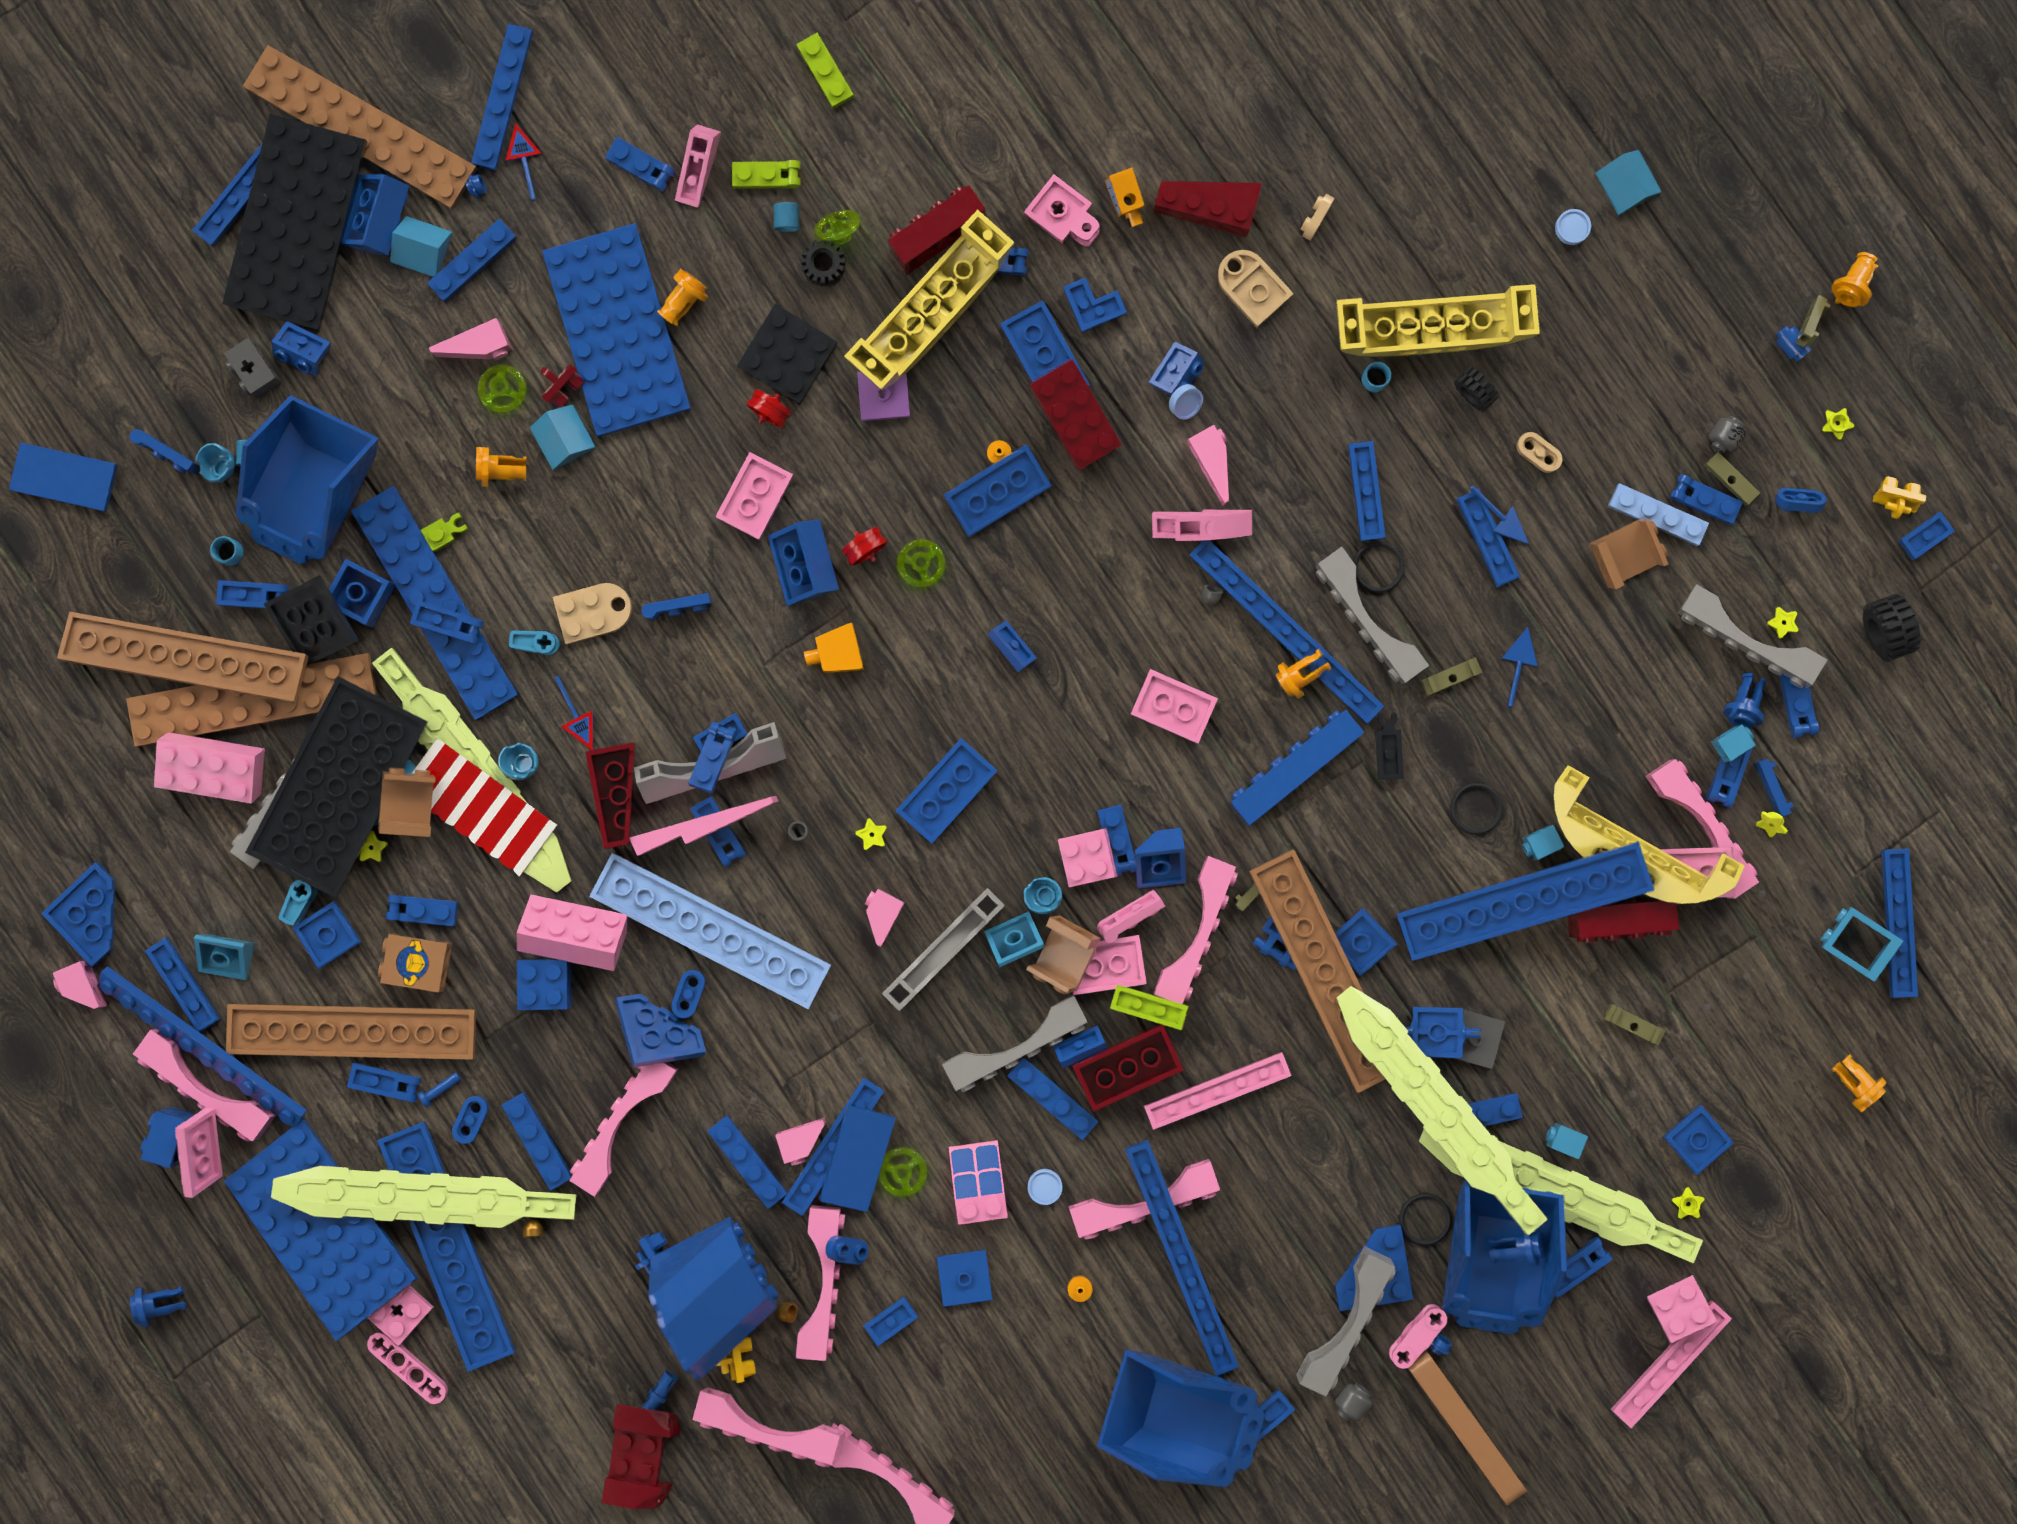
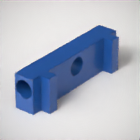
[1754,759,1794,817]

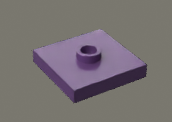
[857,371,910,421]

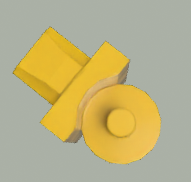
[1873,477,1926,519]
[716,1336,756,1383]

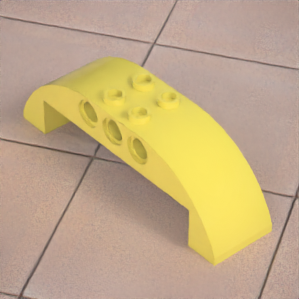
[845,210,1015,390]
[1336,285,1540,357]
[1554,766,1745,903]

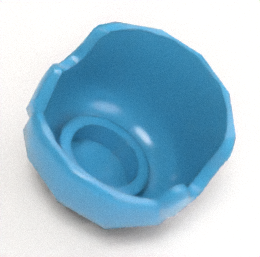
[195,443,235,483]
[498,743,539,780]
[1024,877,1062,914]

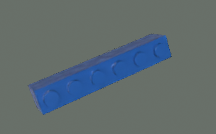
[1229,710,1364,826]

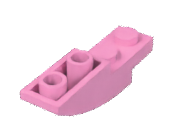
[1152,509,1252,541]

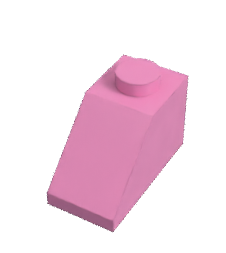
[865,889,905,947]
[53,961,108,1009]
[775,1118,826,1166]

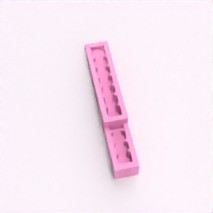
[629,796,779,856]

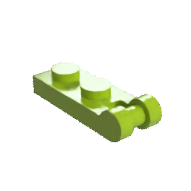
[732,160,800,189]

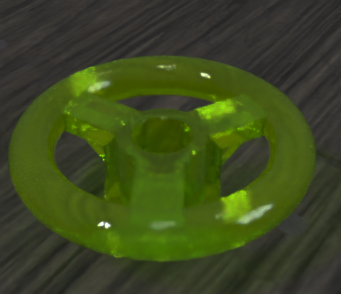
[814,210,861,244]
[478,365,526,413]
[897,539,945,588]
[878,1147,927,1197]

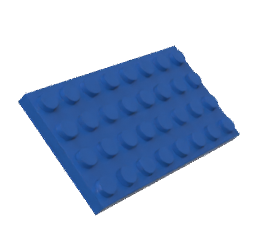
[542,223,691,437]
[224,1120,418,1341]

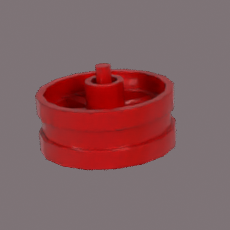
[746,389,793,429]
[841,527,888,567]

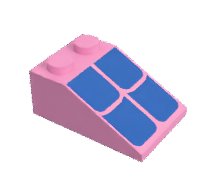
[949,1140,1008,1225]

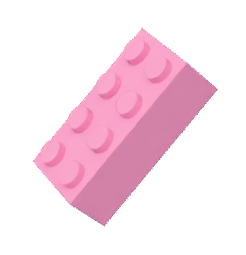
[154,732,265,803]
[517,895,627,971]

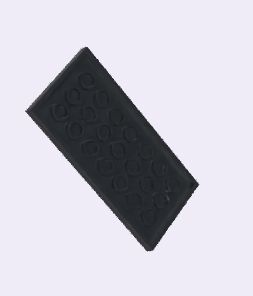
[222,114,367,331]
[245,676,429,898]

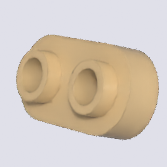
[1300,193,1335,241]
[1516,432,1562,473]

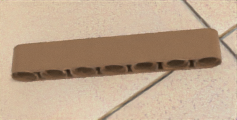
[1408,1351,1528,1506]

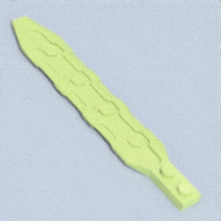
[372,648,572,892]
[1336,986,1547,1235]
[1419,1129,1703,1263]
[271,1166,577,1228]

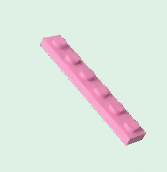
[1144,1052,1291,1130]
[1611,1300,1732,1428]

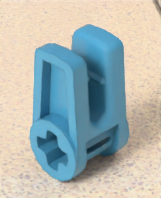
[509,631,560,655]
[279,880,318,925]

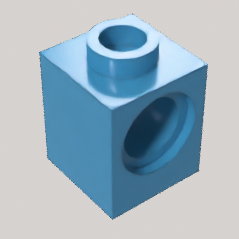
[1711,724,1755,762]
[1522,825,1564,860]
[1545,1123,1588,1159]

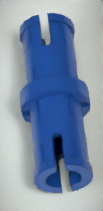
[641,1370,678,1410]

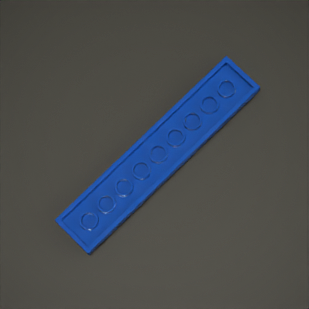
[352,486,519,720]
[1397,841,1654,961]
[377,1121,516,1372]

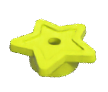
[1822,408,1854,439]
[1767,607,1798,639]
[1756,811,1788,837]
[855,818,887,850]
[360,831,388,862]
[1672,1187,1704,1219]

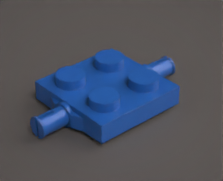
[1405,1007,1481,1058]

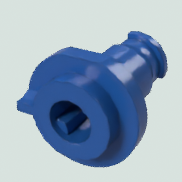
[1723,673,1767,728]
[1489,1231,1544,1267]
[130,1286,187,1328]

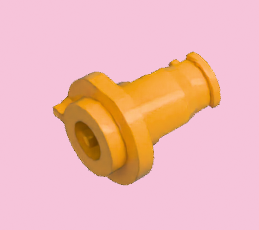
[1831,252,1878,307]
[657,269,708,326]
[476,447,526,487]
[1276,649,1332,699]
[1831,1054,1887,1112]

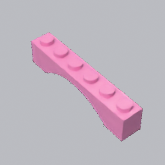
[1645,759,1759,899]
[1153,856,1238,1004]
[133,1029,277,1142]
[569,1062,679,1197]
[1069,1159,1220,1240]
[796,1205,845,1361]
[693,1387,846,1467]
[831,1423,954,1524]

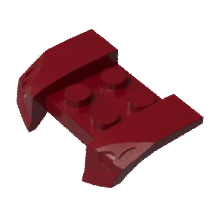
[602,1403,680,1509]

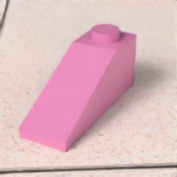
[675,125,721,208]
[429,318,513,360]
[1187,425,1229,506]

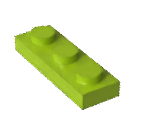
[796,33,854,109]
[1110,985,1189,1030]

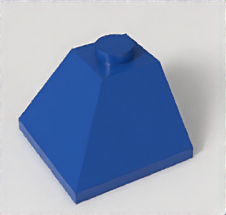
[1135,828,1186,888]

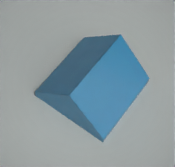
[1595,150,1662,216]
[390,216,453,277]
[530,404,596,471]
[984,911,1045,967]
[194,934,255,980]

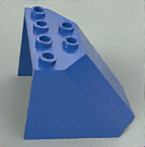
[236,395,379,564]
[1442,1179,1567,1334]
[649,1216,779,1381]
[1097,1350,1265,1487]

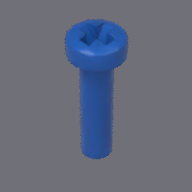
[418,1072,462,1107]

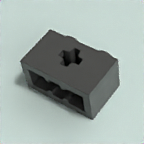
[224,337,282,398]

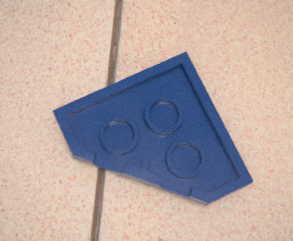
[41,862,115,967]
[615,994,706,1068]
[1335,1224,1413,1311]

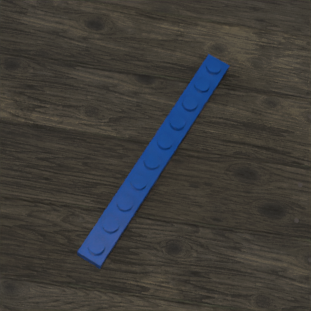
[1189,540,1384,724]
[97,966,307,1127]
[1125,1139,1239,1376]

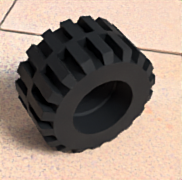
[1863,594,1921,662]

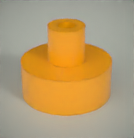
[987,440,1011,464]
[1068,1275,1092,1302]

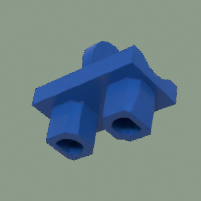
[635,1231,668,1275]

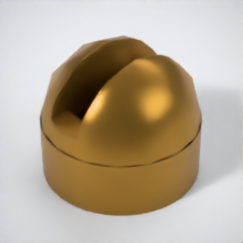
[523,1220,543,1238]
[776,1302,798,1323]

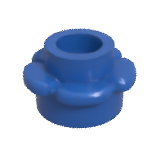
[466,174,487,198]
[1429,1333,1452,1356]

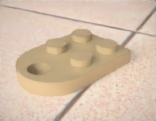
[1218,250,1294,328]
[553,583,632,645]

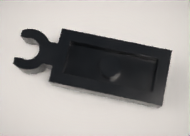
[1375,713,1404,780]

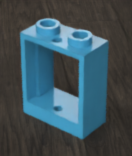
[1820,906,1903,982]

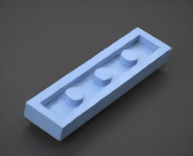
[1608,483,1709,546]

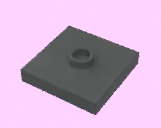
[1455,1010,1505,1069]

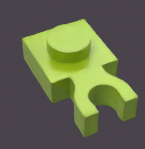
[421,512,469,552]

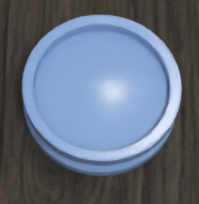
[1555,209,1591,245]
[1169,384,1203,420]
[1028,1169,1062,1205]

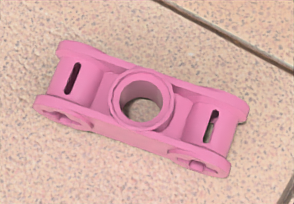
[1389,1304,1447,1369]

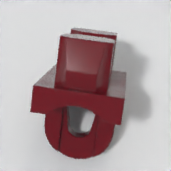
[540,364,584,408]

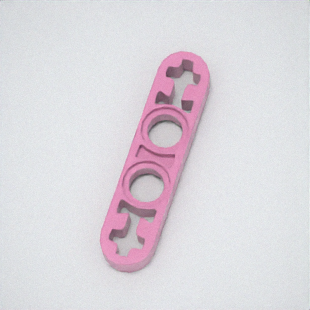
[367,1331,448,1404]

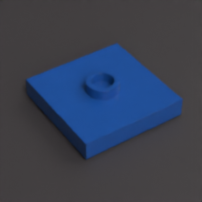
[292,901,362,969]
[1334,907,1397,977]
[1662,1104,1734,1175]
[937,1249,992,1307]

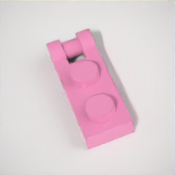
[1097,890,1165,943]

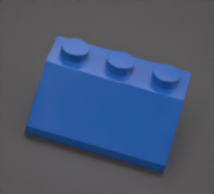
[342,174,409,255]
[767,519,839,606]

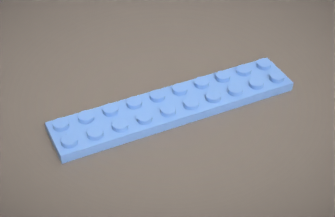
[589,853,831,1009]

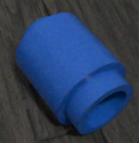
[1775,325,1812,362]

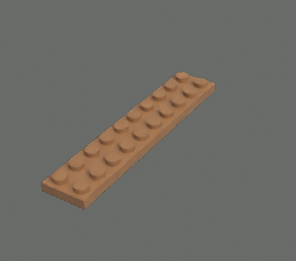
[243,45,477,210]
[57,612,309,703]
[126,653,377,747]
[1249,849,1385,1093]
[226,1004,476,1059]

